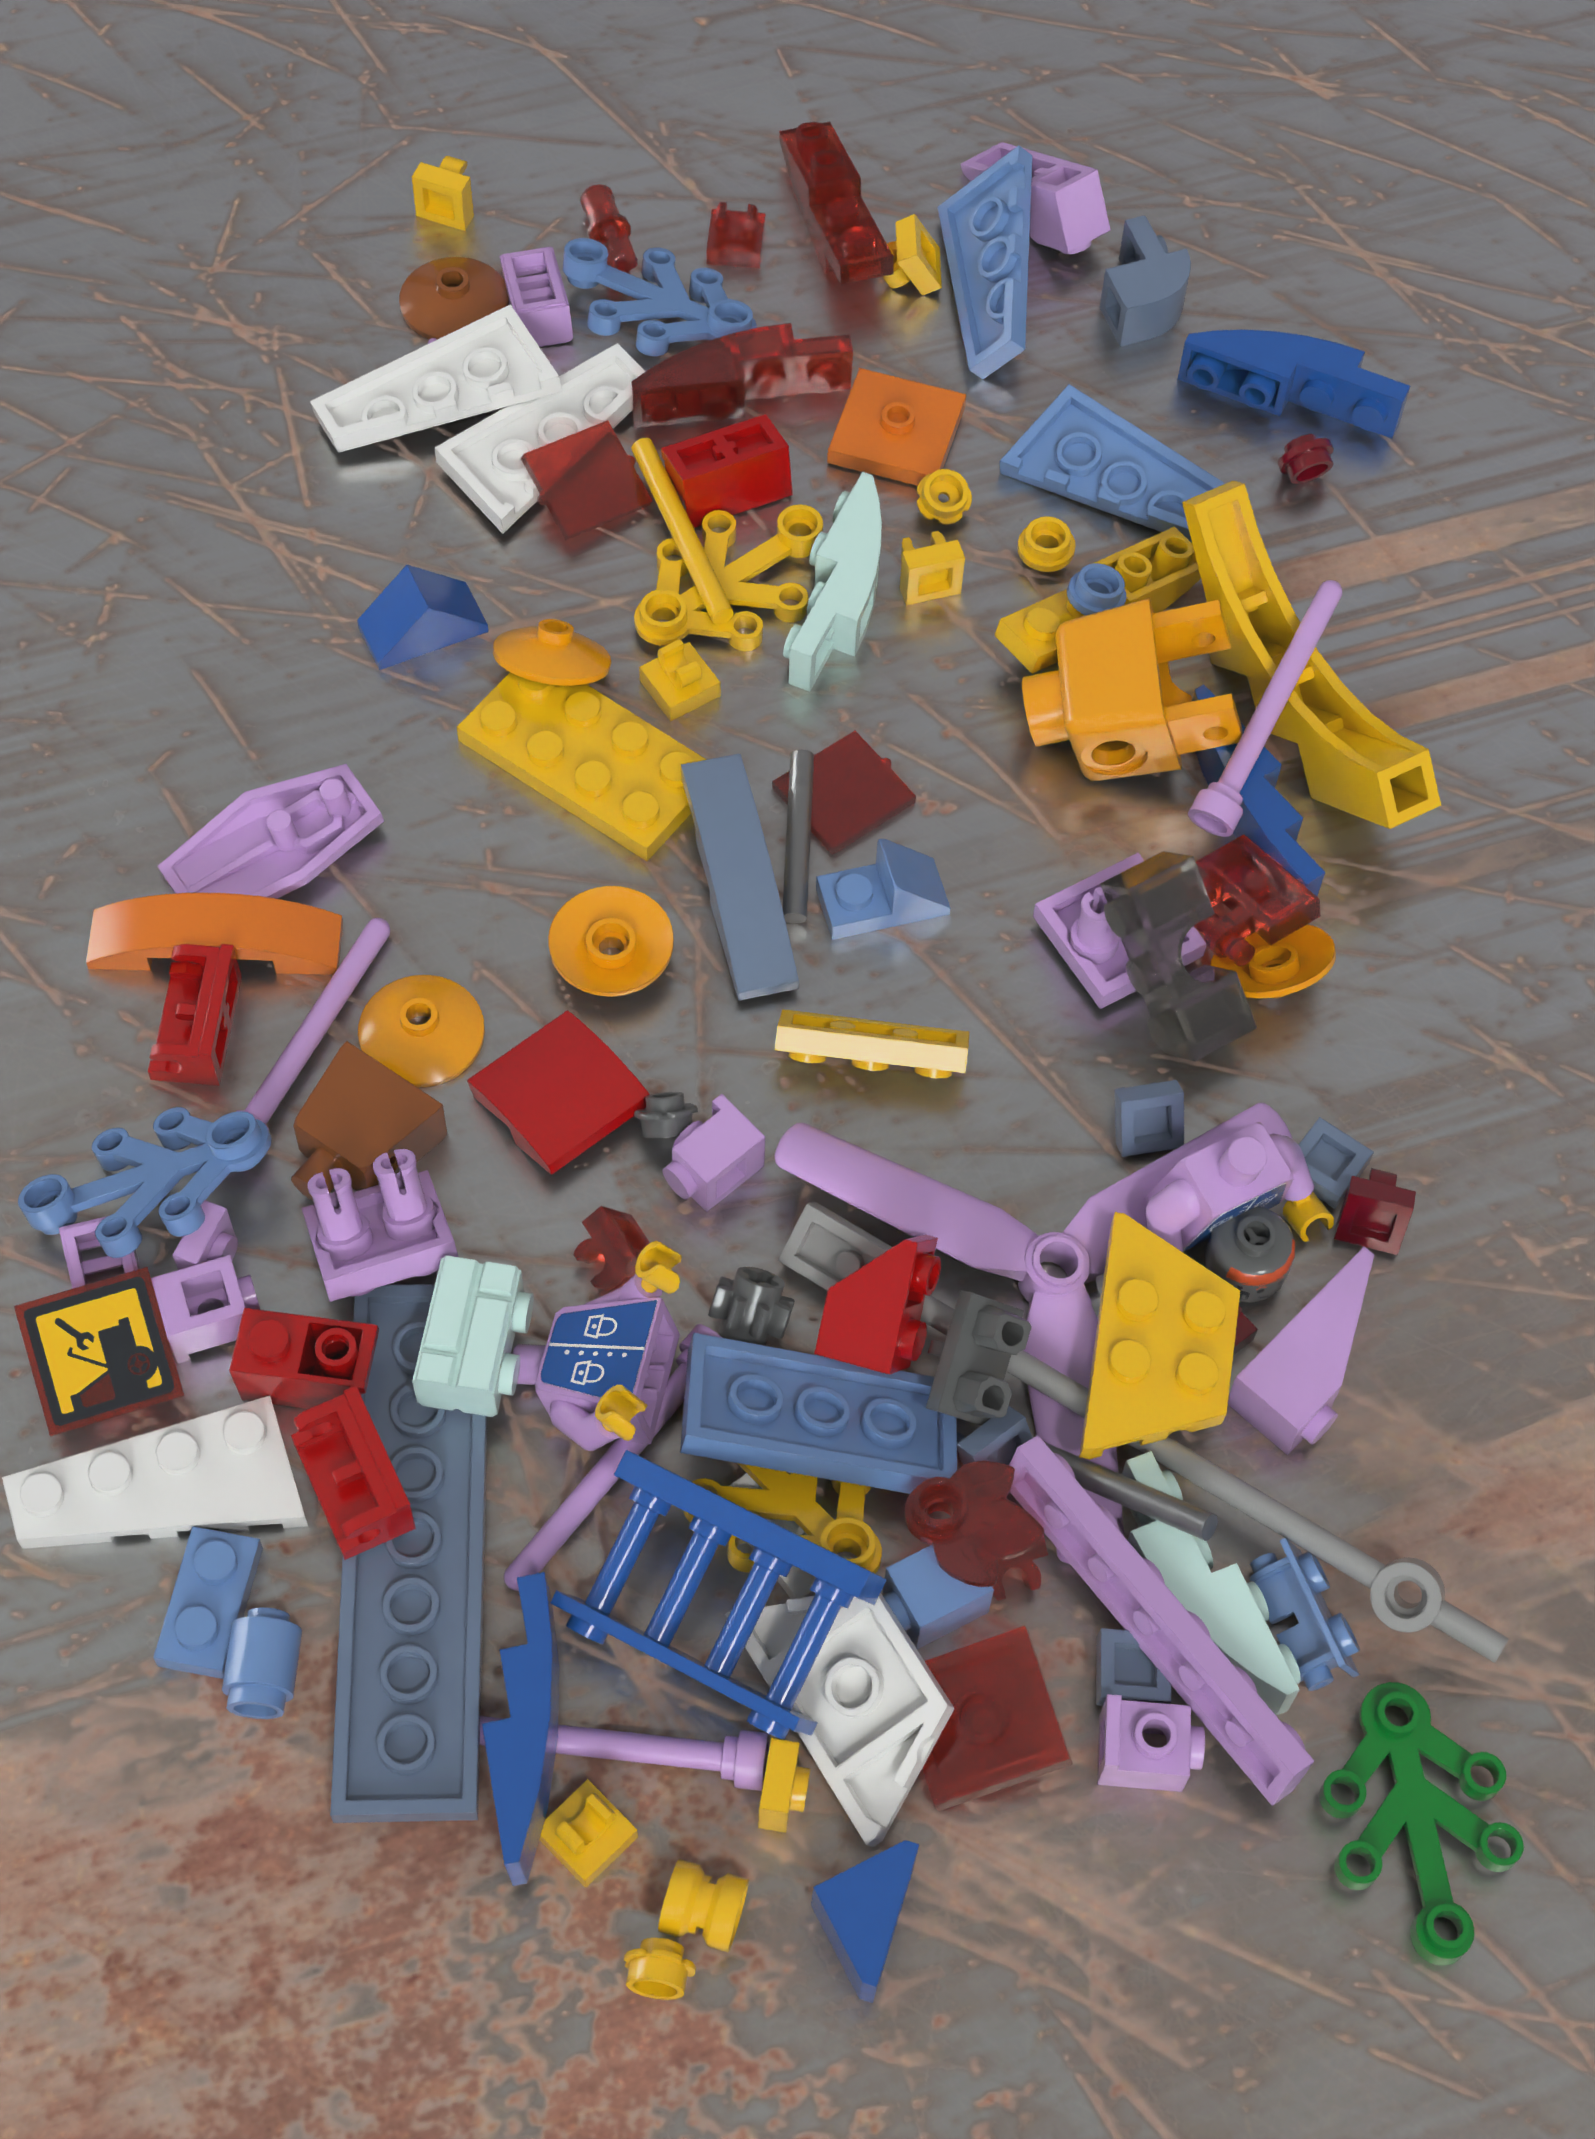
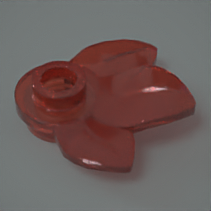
[905,1461,1044,1587]

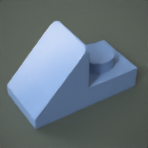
[816,839,951,940]

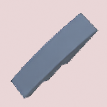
[681,753,799,1001]

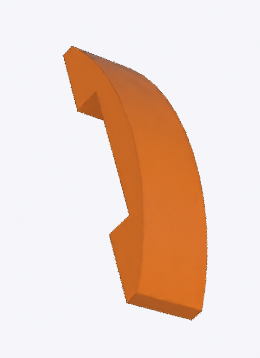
[86,893,343,975]

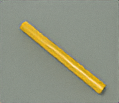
[631,438,734,625]

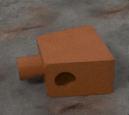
[291,1041,448,1202]

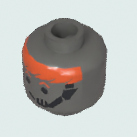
[1204,1207,1295,1303]

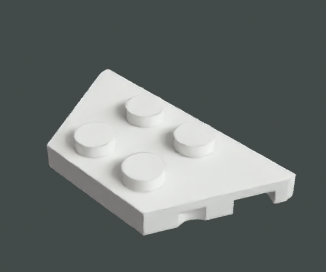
[725,1593,955,1847]

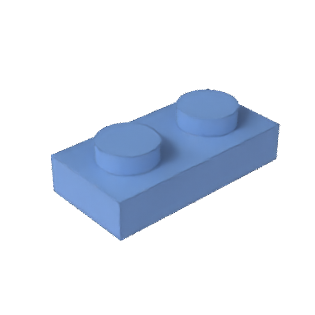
[153,1526,263,1679]

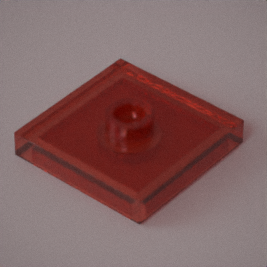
[922,1625,1073,1811]

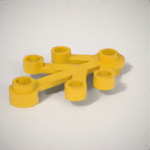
[634,504,823,652]
[683,1463,882,1574]

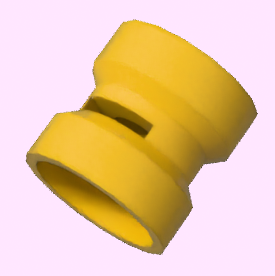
[658,1859,749,1953]

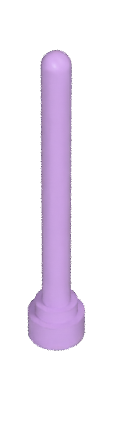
[1188,580,1342,837]
[236,918,390,1168]
[504,1324,722,1591]
[480,1716,770,1791]

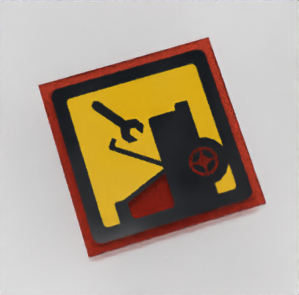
[14,1267,185,1437]

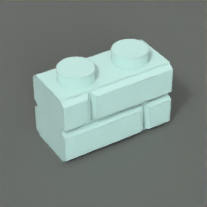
[412,1255,534,1417]

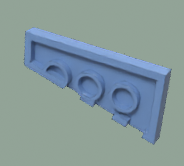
[937,145,1032,379]

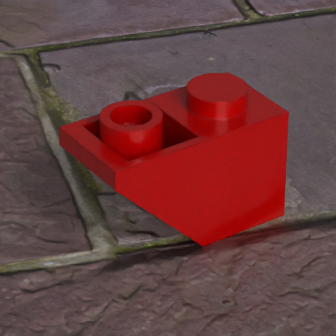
[814,1234,941,1375]
[229,1308,379,1409]

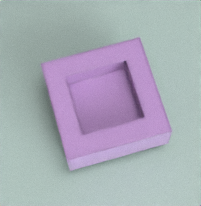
[173,1200,238,1270]

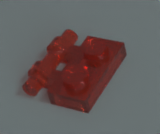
[1170,834,1321,966]

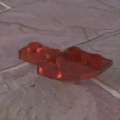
[779,122,893,285]
[631,323,853,428]

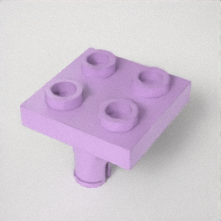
[1033,853,1207,1009]
[301,1149,458,1302]

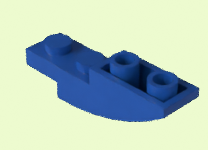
[1178,329,1410,439]

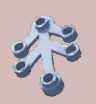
[563,238,757,357]
[18,1107,272,1258]

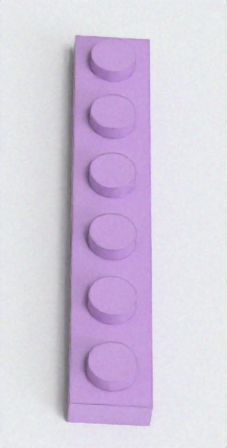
[1002,1435,1314,1806]

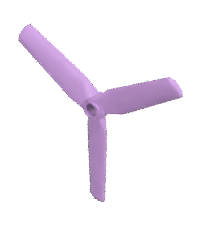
[775,1103,1293,1565]

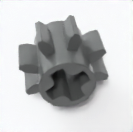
[708,1267,795,1346]

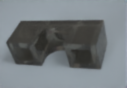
[1100,851,1257,1062]

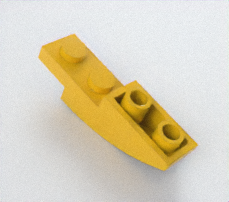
[994,526,1201,674]

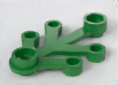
[1319,1682,1524,1966]

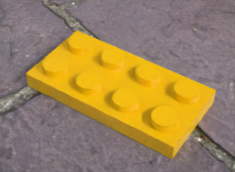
[457,672,707,862]

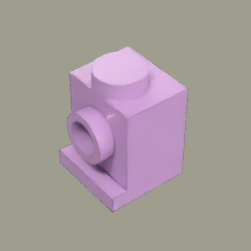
[662,1094,765,1212]
[151,1255,261,1364]
[1097,1694,1205,1792]

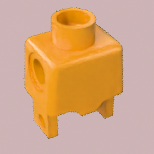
[1022,598,1243,781]

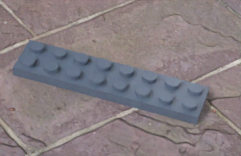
[330,1284,488,1823]

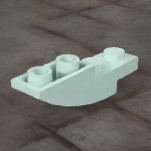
[783,472,882,692]
[1122,1451,1301,1716]

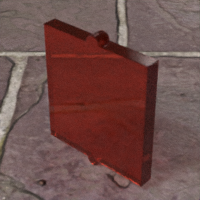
[521,420,652,540]
[772,730,916,855]

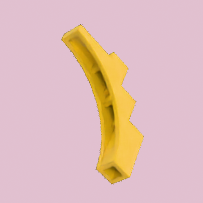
[1182,481,1441,829]

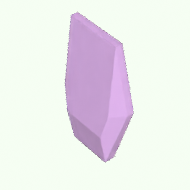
[158,764,384,899]

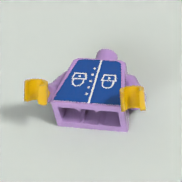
[1145,1122,1334,1252]
[512,1241,682,1451]

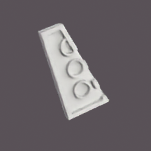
[435,343,651,534]
[2,1395,308,1549]

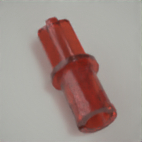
[580,184,638,275]

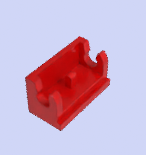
[661,414,793,528]
[148,944,242,1086]
[291,1386,416,1560]

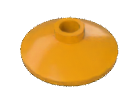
[492,619,611,686]
[548,886,674,997]
[1210,922,1336,998]
[358,975,485,1088]

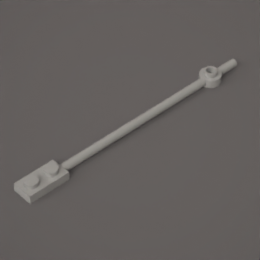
[778,1202,1509,1663]

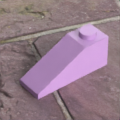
[960,142,1111,254]
[1228,1246,1374,1456]

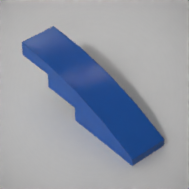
[1192,684,1325,917]
[482,1572,559,1886]

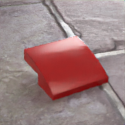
[467,1010,650,1175]

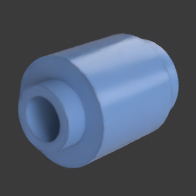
[222,1607,302,1719]

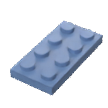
[680,1333,957,1501]

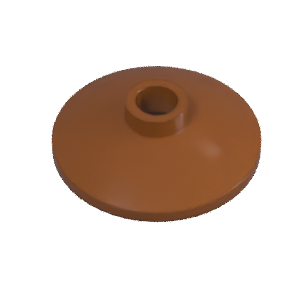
[399,257,509,340]

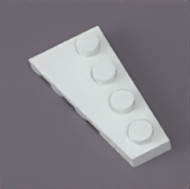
[310,305,563,453]

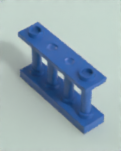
[550,1450,887,1740]

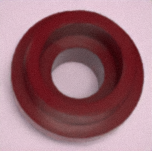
[1277,434,1334,484]

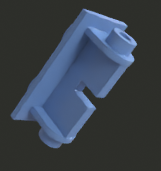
[1249,1538,1360,1691]

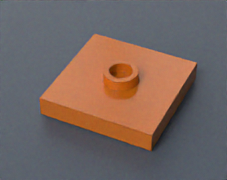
[827,368,967,486]

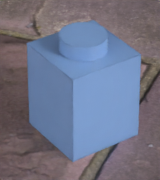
[883,1531,994,1650]

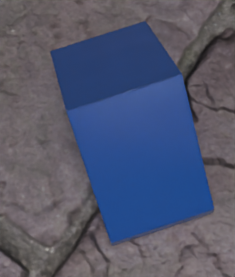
[357,565,489,670]
[811,1840,919,2003]

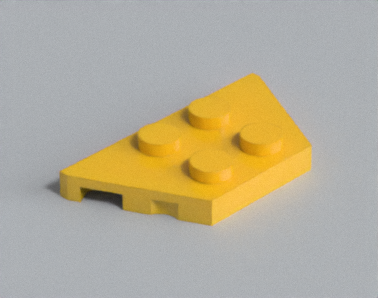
[1079,1212,1240,1459]

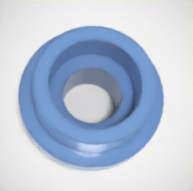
[1067,563,1126,616]

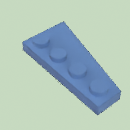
[999,384,1251,543]

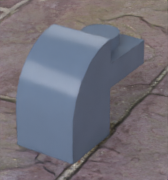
[1099,215,1191,347]

